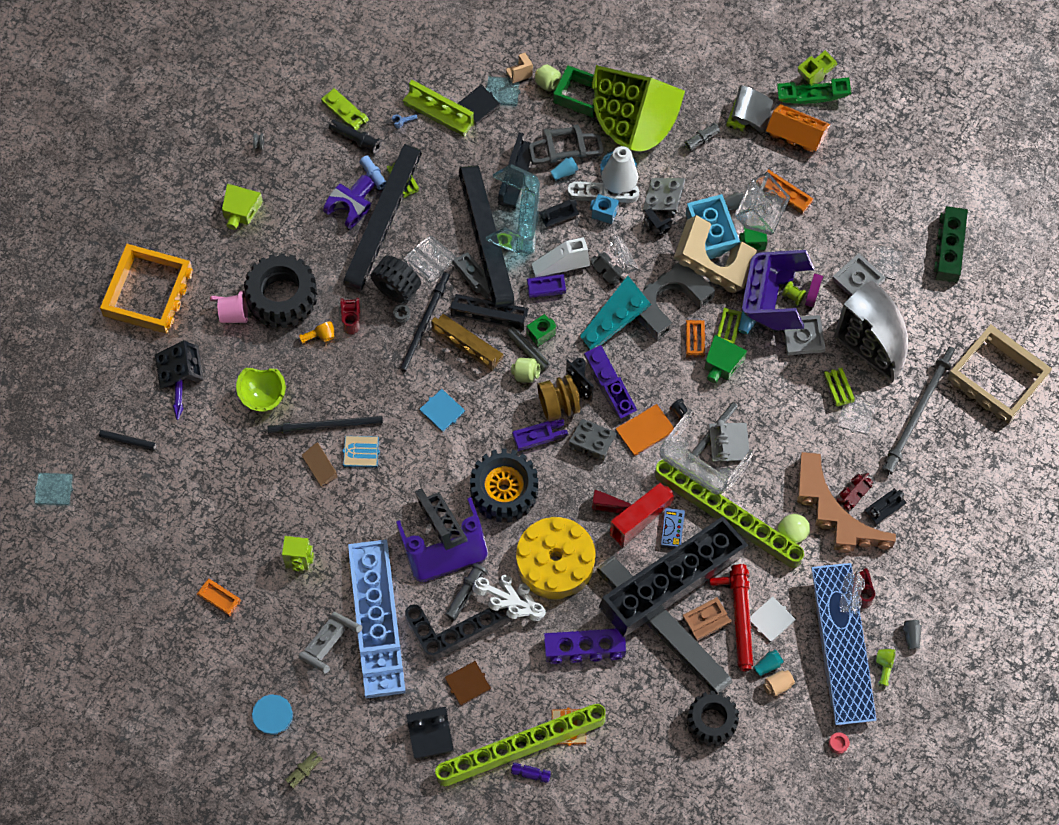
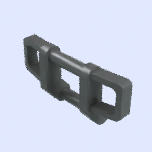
[528,124,603,165]

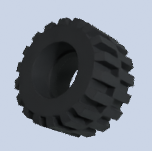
[370,255,421,304]
[687,691,739,747]

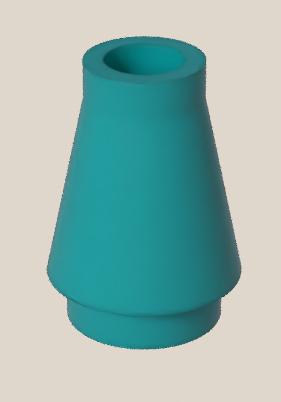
[753,649,784,677]

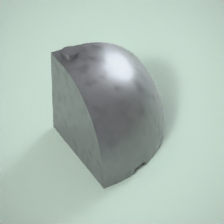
[834,281,908,382]

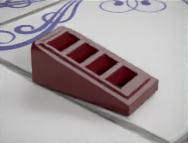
[592,490,632,514]

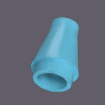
[550,157,579,181]

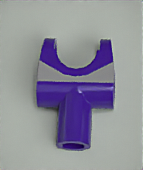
[323,175,375,229]

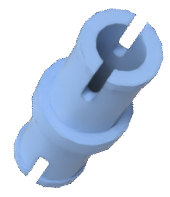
[359,156,387,190]

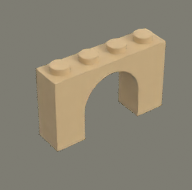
[673,215,757,293]

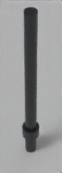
[400,272,450,372]
[267,416,383,434]

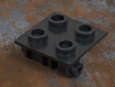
[566,358,594,402]

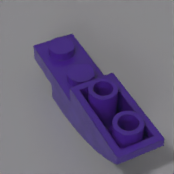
[583,345,637,419]

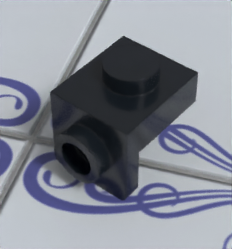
[643,208,672,236]

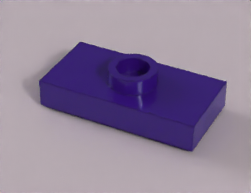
[527,274,566,298]

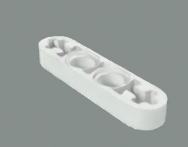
[568,181,639,203]

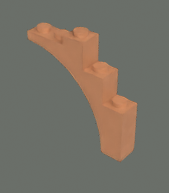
[797,452,896,553]

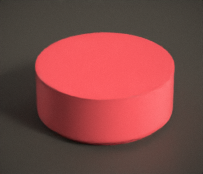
[828,732,849,754]

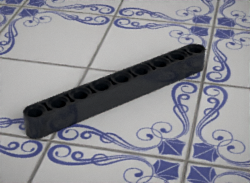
[343,144,422,291]
[459,165,514,308]

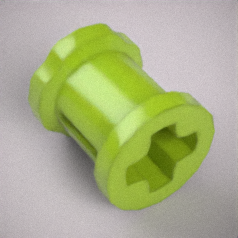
[782,281,806,305]

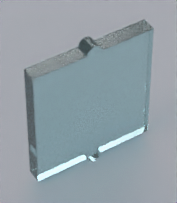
[486,76,520,106]
[35,473,73,505]

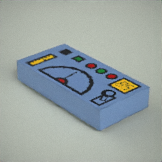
[661,508,685,549]

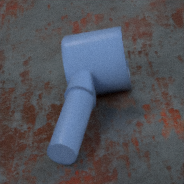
[391,114,417,128]

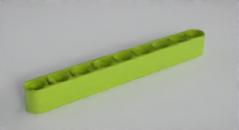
[655,459,804,568]
[435,704,606,786]

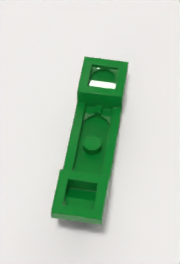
[777,77,851,104]

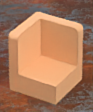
[506,53,533,83]

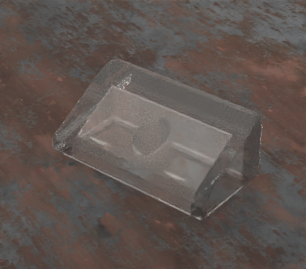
[611,234,638,274]

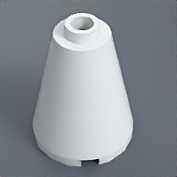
[601,146,638,194]

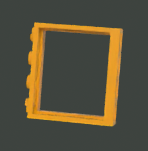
[100,243,193,334]

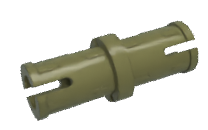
[284,750,323,789]

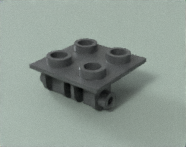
[569,419,617,461]

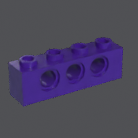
[544,629,626,664]

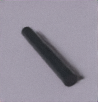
[99,430,157,450]

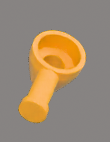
[299,322,334,344]

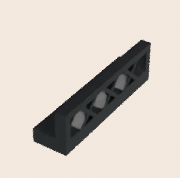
[498,132,536,209]
[450,294,529,331]
[415,488,468,550]

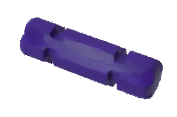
[511,763,551,783]

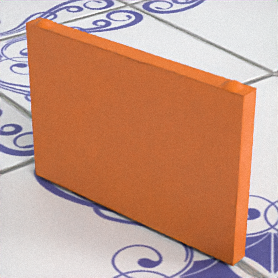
[615,404,676,456]

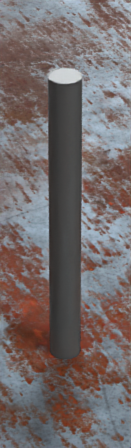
[687,402,738,463]

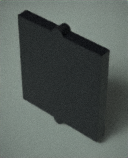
[457,84,500,125]

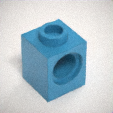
[589,194,619,224]

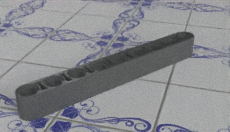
[597,556,733,695]

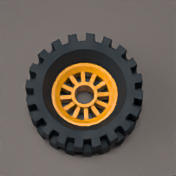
[470,449,538,522]

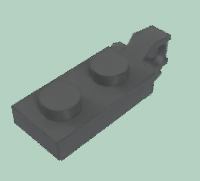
[452,252,491,300]

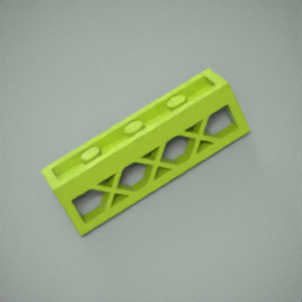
[403,80,474,136]

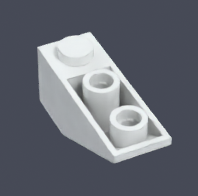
[532,237,590,278]

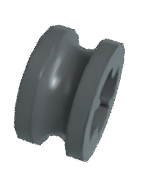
[253,133,264,150]
[393,304,411,323]

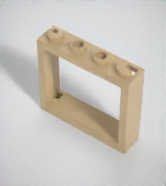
[947,324,1052,424]

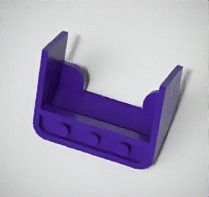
[742,250,814,330]
[396,497,488,582]

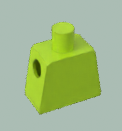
[222,184,263,230]

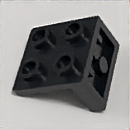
[155,340,204,389]
[406,706,454,759]

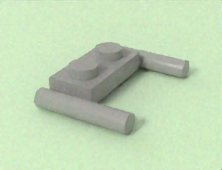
[298,612,362,673]

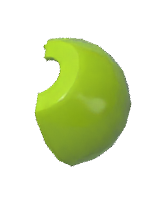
[236,368,286,412]

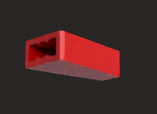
[609,483,674,548]

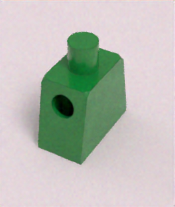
[704,335,747,383]

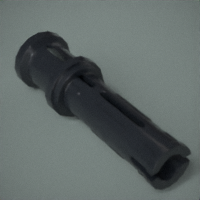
[329,119,382,154]

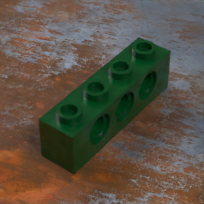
[933,206,968,283]

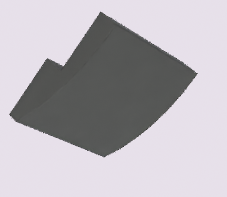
[732,85,773,133]

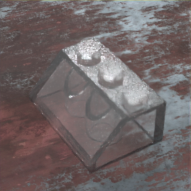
[734,172,790,235]

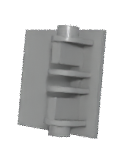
[643,178,685,216]
[709,420,750,461]

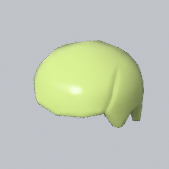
[778,514,810,543]

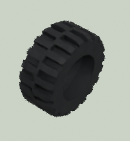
[244,253,318,328]

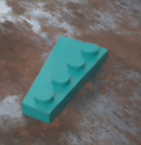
[580,275,652,350]

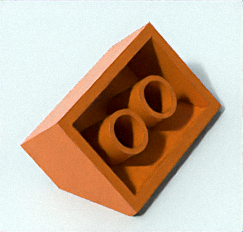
[766,104,830,152]

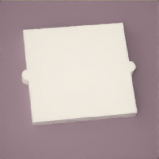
[750,597,796,643]

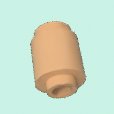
[763,670,795,697]

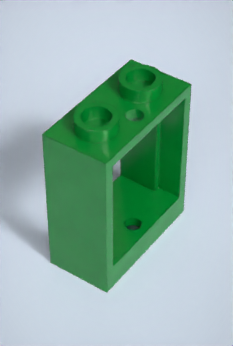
[553,65,595,118]

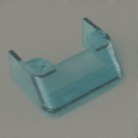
[486,164,541,257]

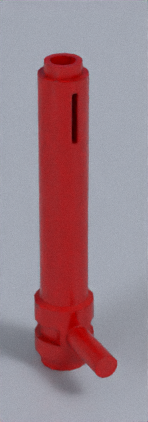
[710,564,754,671]

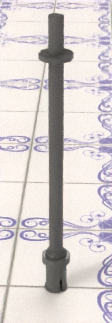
[881,346,955,475]

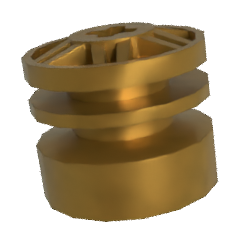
[537,375,580,422]

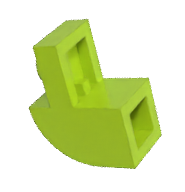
[798,50,837,85]

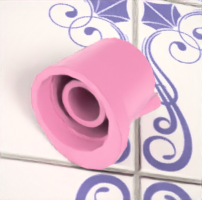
[210,290,248,323]

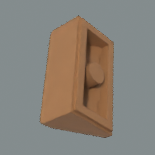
[302,442,338,487]

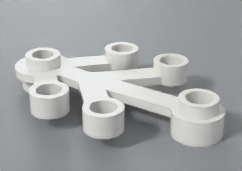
[472,575,546,621]

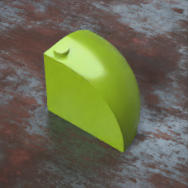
[592,65,685,151]

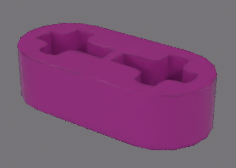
[805,273,823,308]

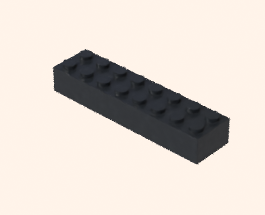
[599,516,748,638]

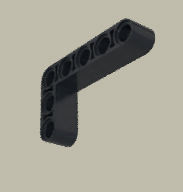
[405,604,512,661]

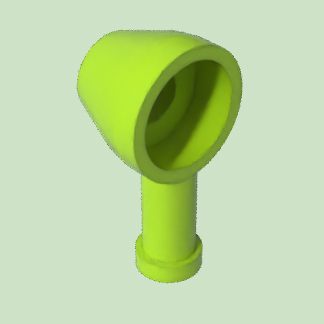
[876,649,896,687]

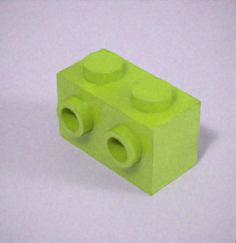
[282,536,314,572]

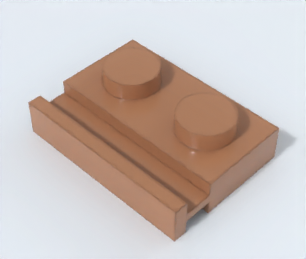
[682,597,732,641]

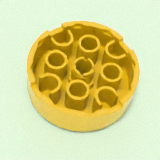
[516,517,595,599]

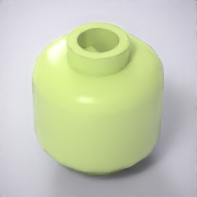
[535,65,561,91]
[511,358,540,383]

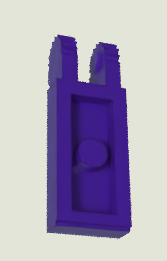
[512,419,569,451]

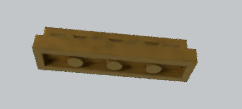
[431,314,504,371]

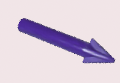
[172,380,184,420]

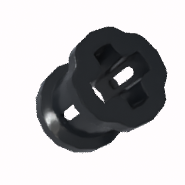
[669,398,694,424]

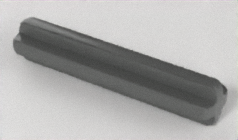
[507,327,550,371]

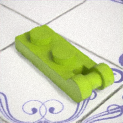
[321,88,369,130]

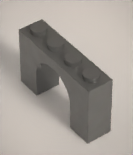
[636,262,715,341]

